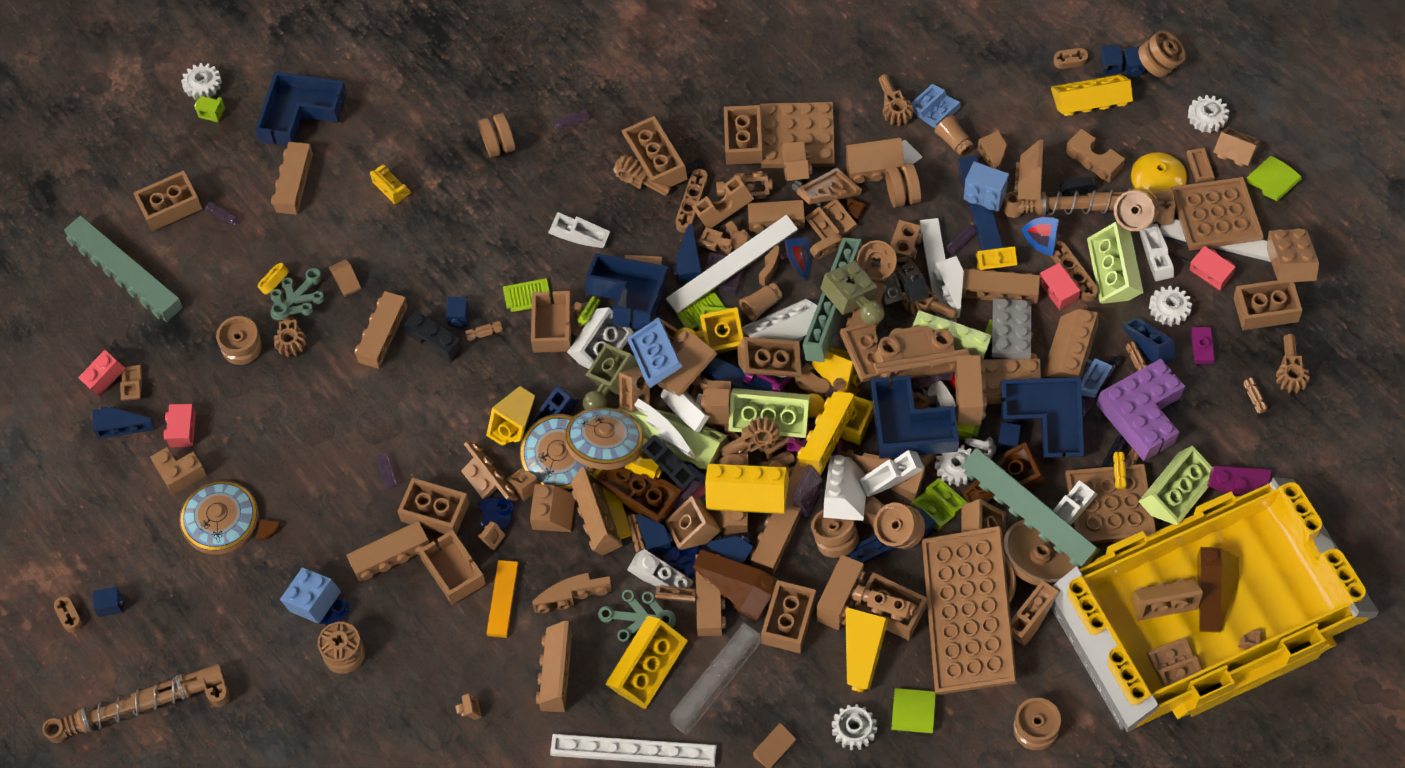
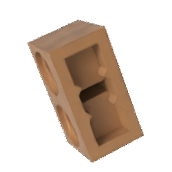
[890,220,923,260]
[619,366,650,413]

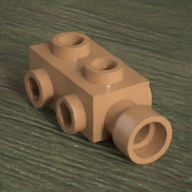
[716,171,772,199]
[853,585,916,622]

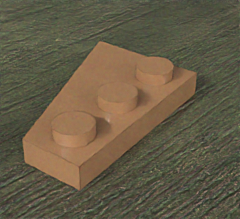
[797,168,862,204]
[839,323,880,382]

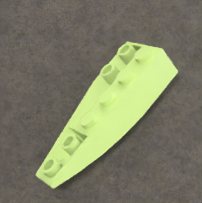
[617,406,727,470]

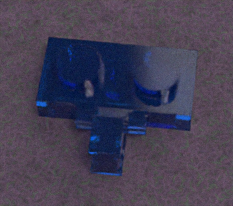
[661,545,703,578]

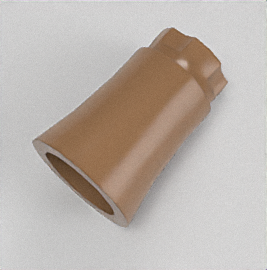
[934,115,974,156]
[739,283,782,321]

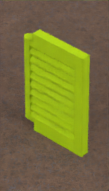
[503,278,551,312]
[676,292,725,330]

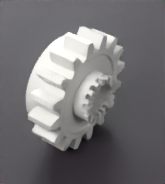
[181,63,222,100]
[1188,95,1229,133]
[1149,286,1192,326]
[935,445,972,486]
[832,704,877,750]

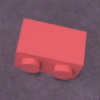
[1190,246,1235,291]
[1039,263,1081,310]
[78,350,126,396]
[164,404,196,447]

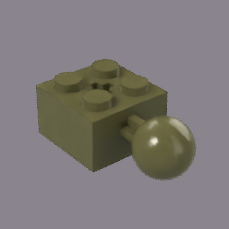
[820,261,885,325]
[583,343,639,410]

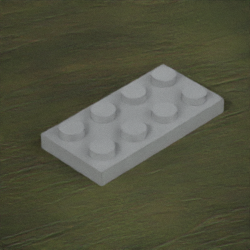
[992,298,1031,359]

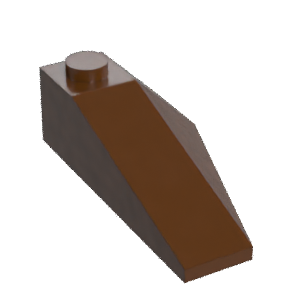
[962,442,1046,504]
[595,468,682,525]
[1197,547,1239,633]
[693,550,778,621]

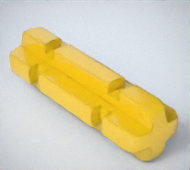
[1113,452,1127,489]

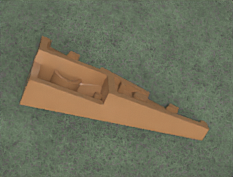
[840,450,925,501]

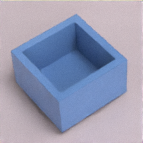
[964,162,1009,211]
[280,568,341,624]

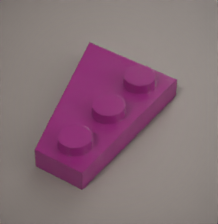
[1207,466,1271,496]

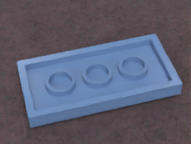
[627,317,683,388]

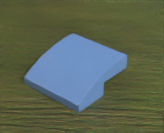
[911,84,961,128]
[1081,358,1112,397]

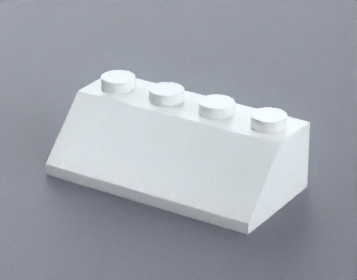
[742,299,817,341]
[823,455,867,521]

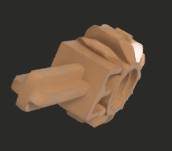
[879,74,914,126]
[613,155,671,196]
[901,285,958,320]
[274,300,306,357]
[1276,334,1310,394]
[720,415,779,457]

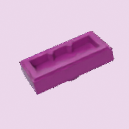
[1191,327,1214,364]

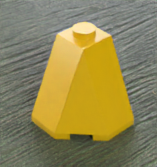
[812,347,866,396]
[486,386,535,445]

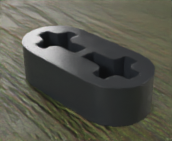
[1060,177,1096,196]

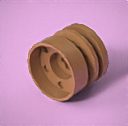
[856,240,897,283]
[318,622,365,674]

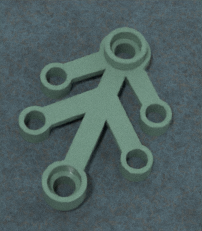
[270,268,324,320]
[598,590,676,642]

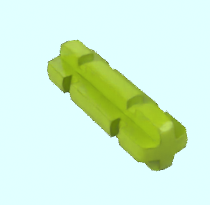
[578,296,600,325]

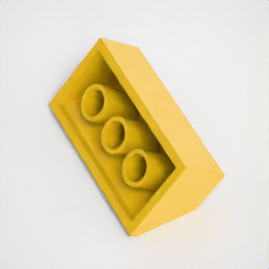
[1051,74,1133,116]
[797,392,856,475]
[705,464,789,514]
[606,616,688,709]

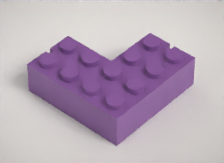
[1096,359,1185,461]

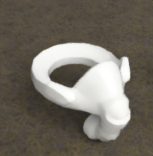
[965,437,997,459]

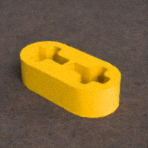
[258,263,289,294]

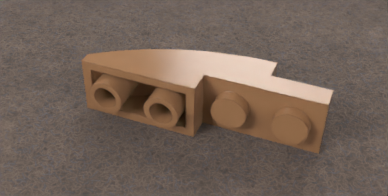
[532,573,612,614]

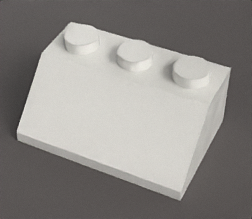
[567,308,634,369]

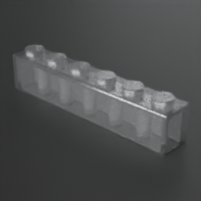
[670,623,761,735]

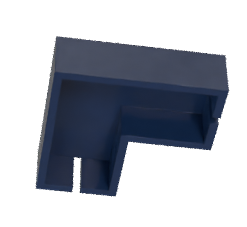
[255,71,347,146]
[585,253,668,330]
[871,375,959,459]
[1000,377,1084,458]

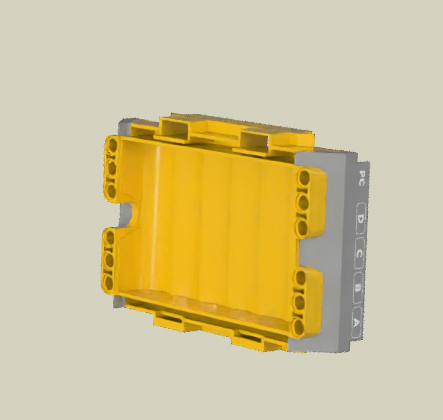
[1051,478,1379,732]

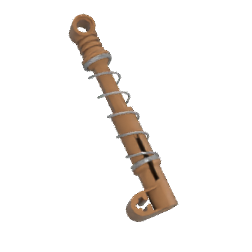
[1004,189,1175,225]
[42,664,230,743]

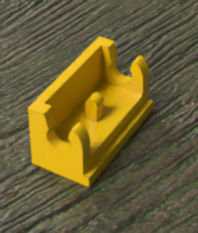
[370,164,411,205]
[976,246,1017,270]

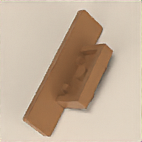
[461,441,518,501]

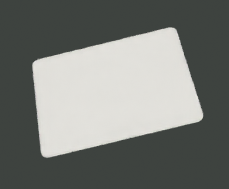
[902,140,922,164]

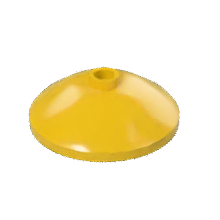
[1131,152,1187,191]

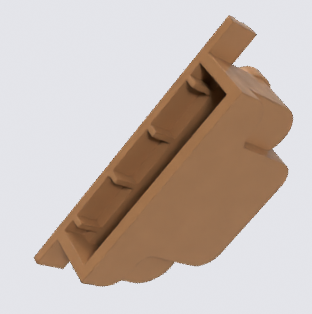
[873,325,970,382]

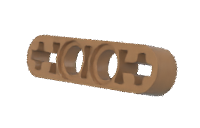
[676,169,708,233]
[1050,241,1098,301]

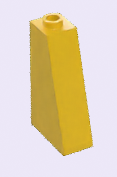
[846,608,889,693]

